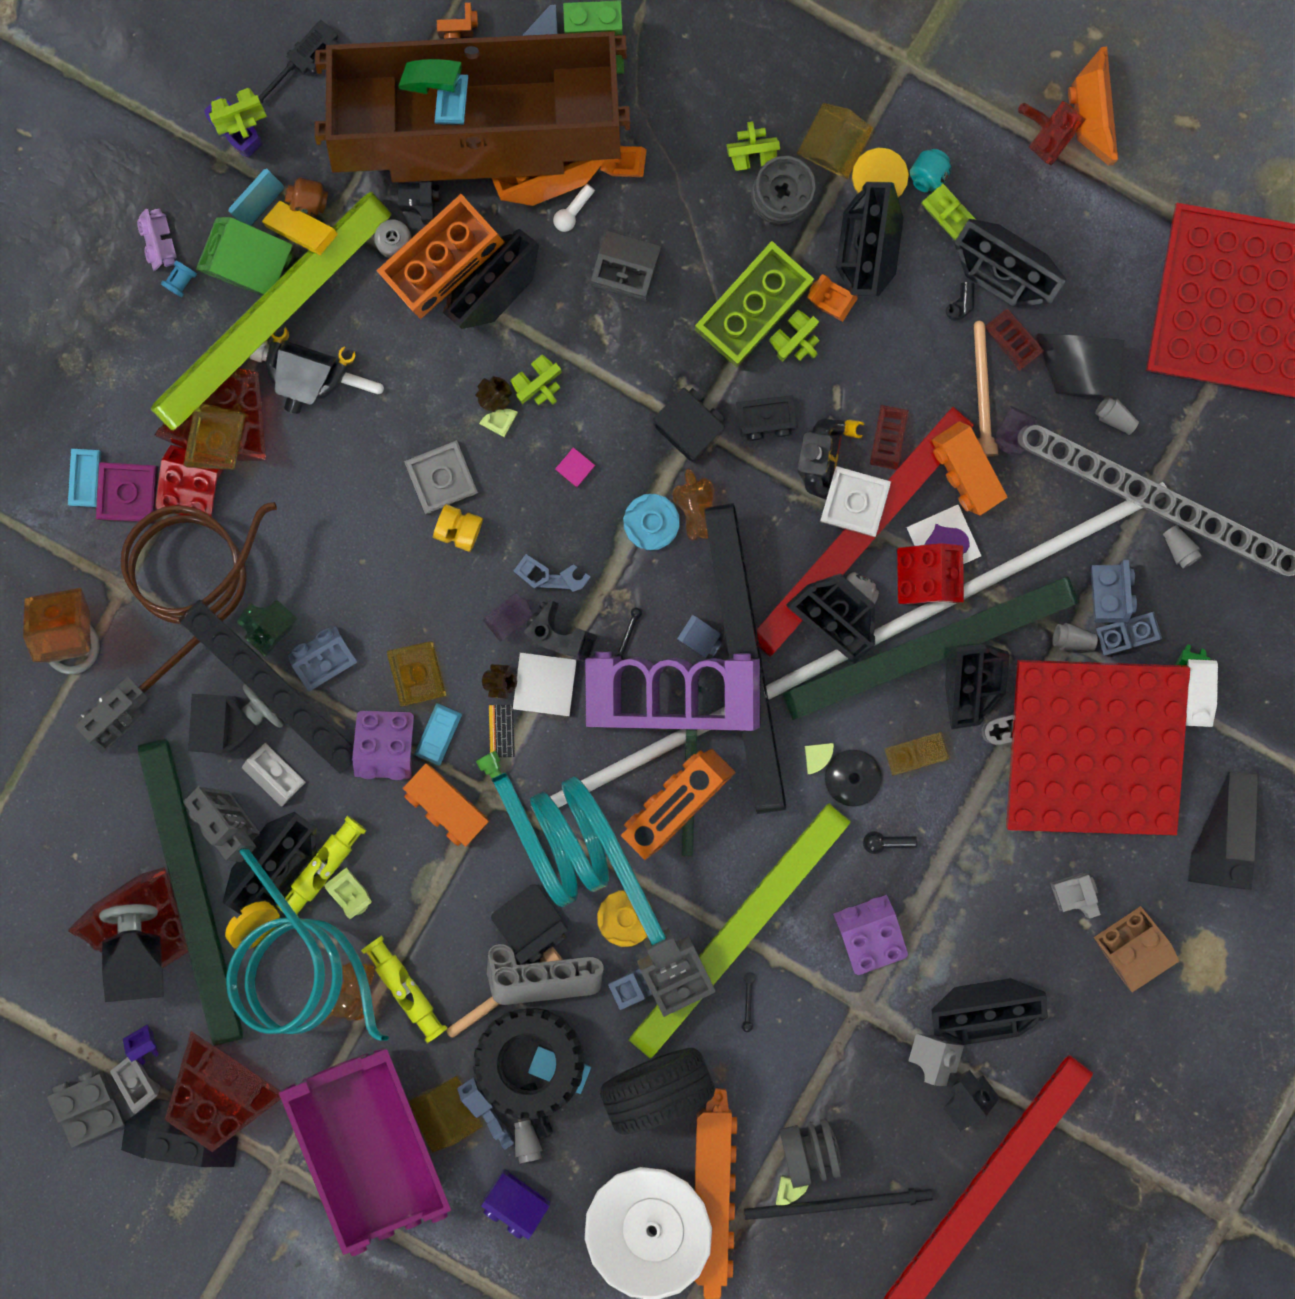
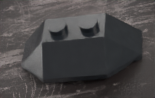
[836,182,904,297]
[954,218,1066,307]
[443,229,539,329]
[786,573,875,664]
[945,643,1010,729]
[223,812,317,915]
[931,978,1048,1045]
[121,1099,239,1167]

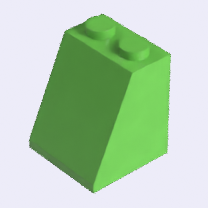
[563,1,624,74]
[196,217,292,296]

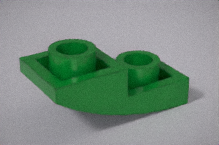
[399,59,462,94]

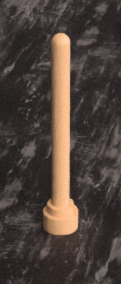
[974,321,998,457]
[447,946,563,1038]

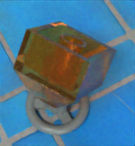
[23,588,100,674]

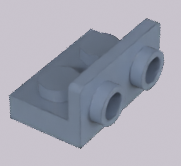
[1090,559,1137,623]
[288,627,357,692]

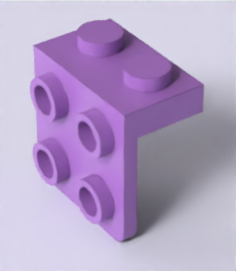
[352,711,414,780]
[833,895,908,975]

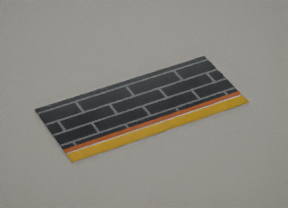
[489,705,514,757]

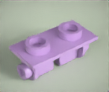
[137,209,177,271]

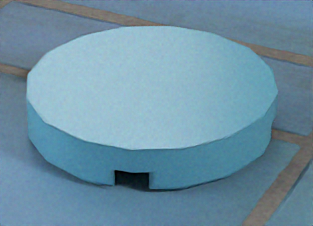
[623,494,680,550]

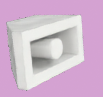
[1186,659,1218,727]

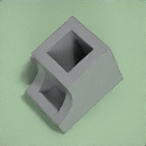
[1050,872,1100,918]
[908,1033,964,1086]

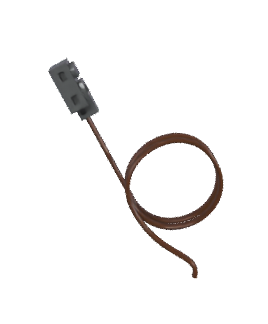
[74,502,277,754]

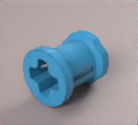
[161,260,197,298]

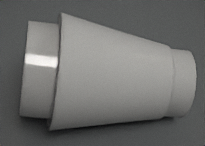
[1095,397,1139,435]
[1163,525,1202,569]
[1053,623,1098,651]
[514,1120,543,1164]

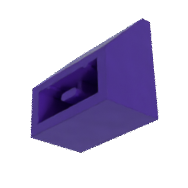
[481,1169,551,1240]

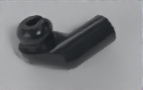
[946,282,975,321]

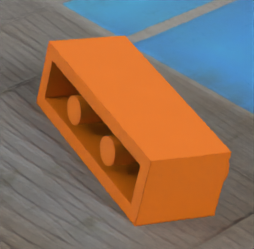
[931,422,1008,516]
[402,763,490,847]

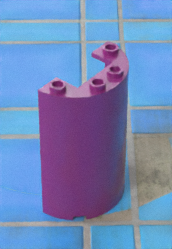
[279,1048,451,1256]

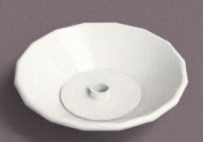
[585,1167,712,1299]

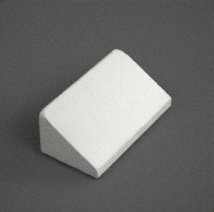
[242,743,306,806]

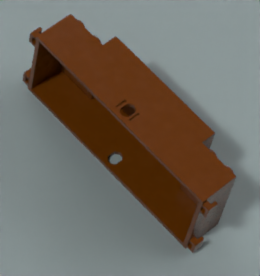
[315,31,630,183]

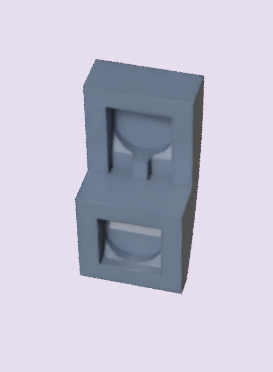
[608,968,652,1010]

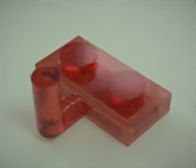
[1018,101,1086,166]

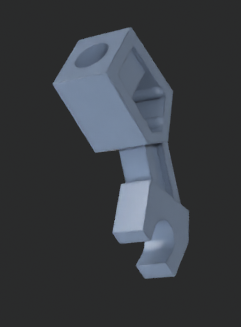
[514,554,591,592]
[457,1077,514,1150]

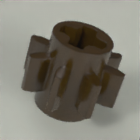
[475,376,512,412]
[482,664,517,699]

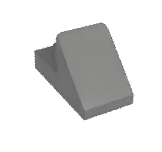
[110,1057,161,1114]

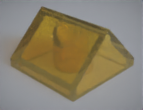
[797,103,873,179]
[183,404,245,470]
[386,641,446,707]
[408,1075,483,1153]

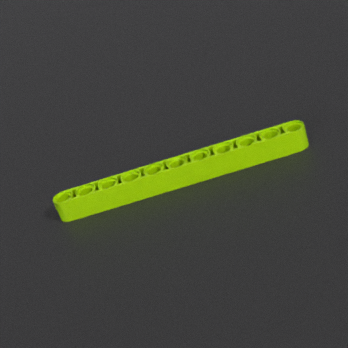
[151,192,392,430]
[628,803,851,1059]

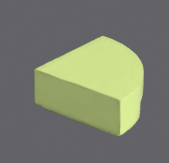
[479,409,518,438]
[805,743,834,774]
[776,1175,809,1205]

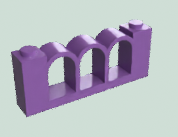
[585,651,760,731]

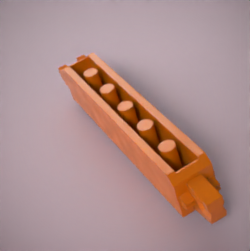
[695,1088,737,1299]

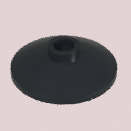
[825,750,882,806]

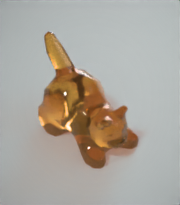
[672,468,714,541]
[319,962,374,1025]

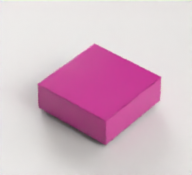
[555,448,595,488]

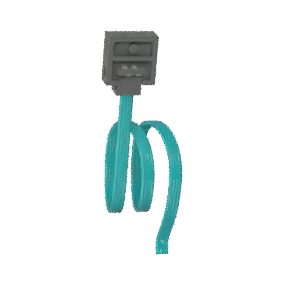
[492,773,716,1017]
[183,786,389,1041]

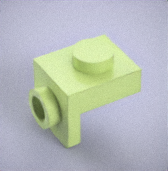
[324,867,372,919]

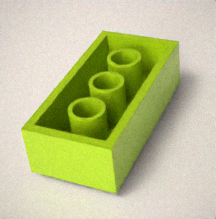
[695,241,814,368]

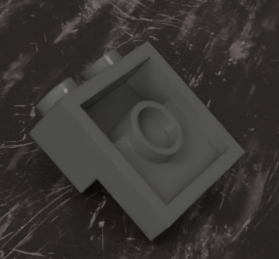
[47,1070,125,1148]

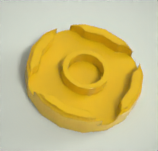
[852,148,909,198]
[597,890,651,947]
[225,901,280,949]

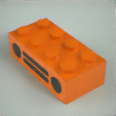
[376,194,505,319]
[621,748,736,860]

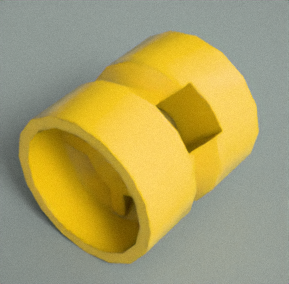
[433,504,483,552]

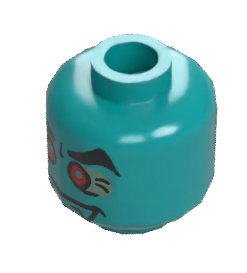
[910,149,952,192]

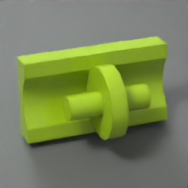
[209,88,267,138]
[726,121,780,171]
[921,184,976,241]
[769,310,820,362]
[510,355,562,405]

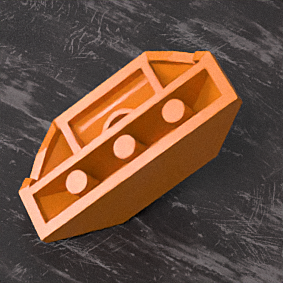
[1068,47,1118,165]
[492,160,605,206]

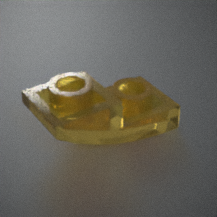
[884,731,950,776]

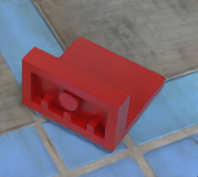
[155,445,226,517]
[897,543,964,604]

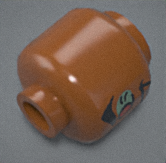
[284,178,328,218]

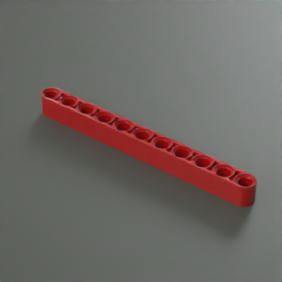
[757,407,974,657]
[883,1055,1093,1299]

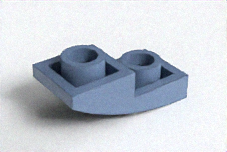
[1096,612,1162,656]

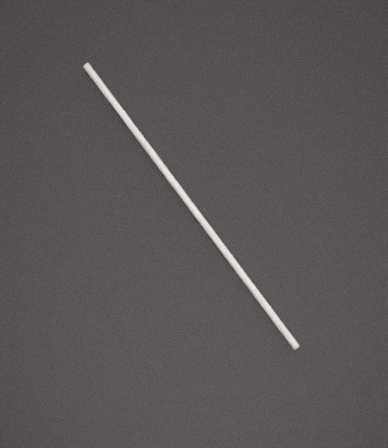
[531,482,1167,809]

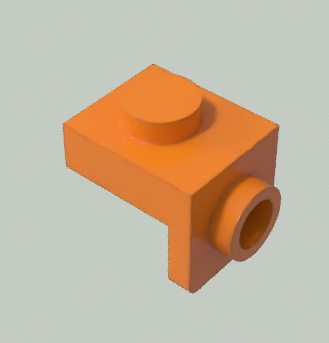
[437,2,478,39]
[600,146,647,177]
[808,274,858,322]

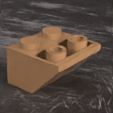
[1094,906,1179,992]

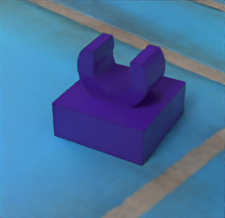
[123,1025,158,1065]

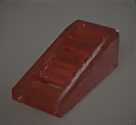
[985,309,1044,371]
[870,405,909,469]

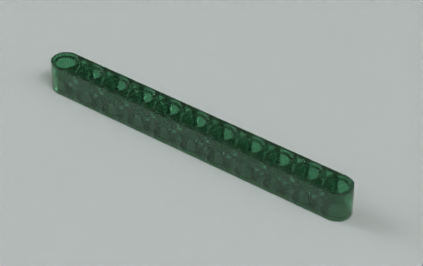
[782,576,1079,720]
[138,738,243,1046]

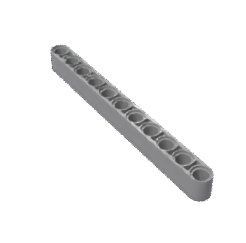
[1018,425,1295,576]

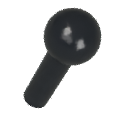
[863,831,917,854]

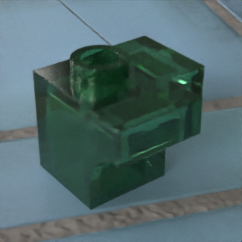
[237,599,297,657]

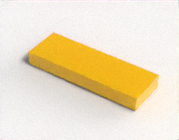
[262,201,338,255]

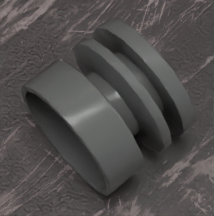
[750,156,816,225]
[779,1118,841,1189]

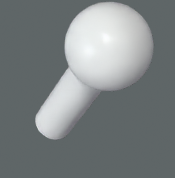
[553,184,595,232]

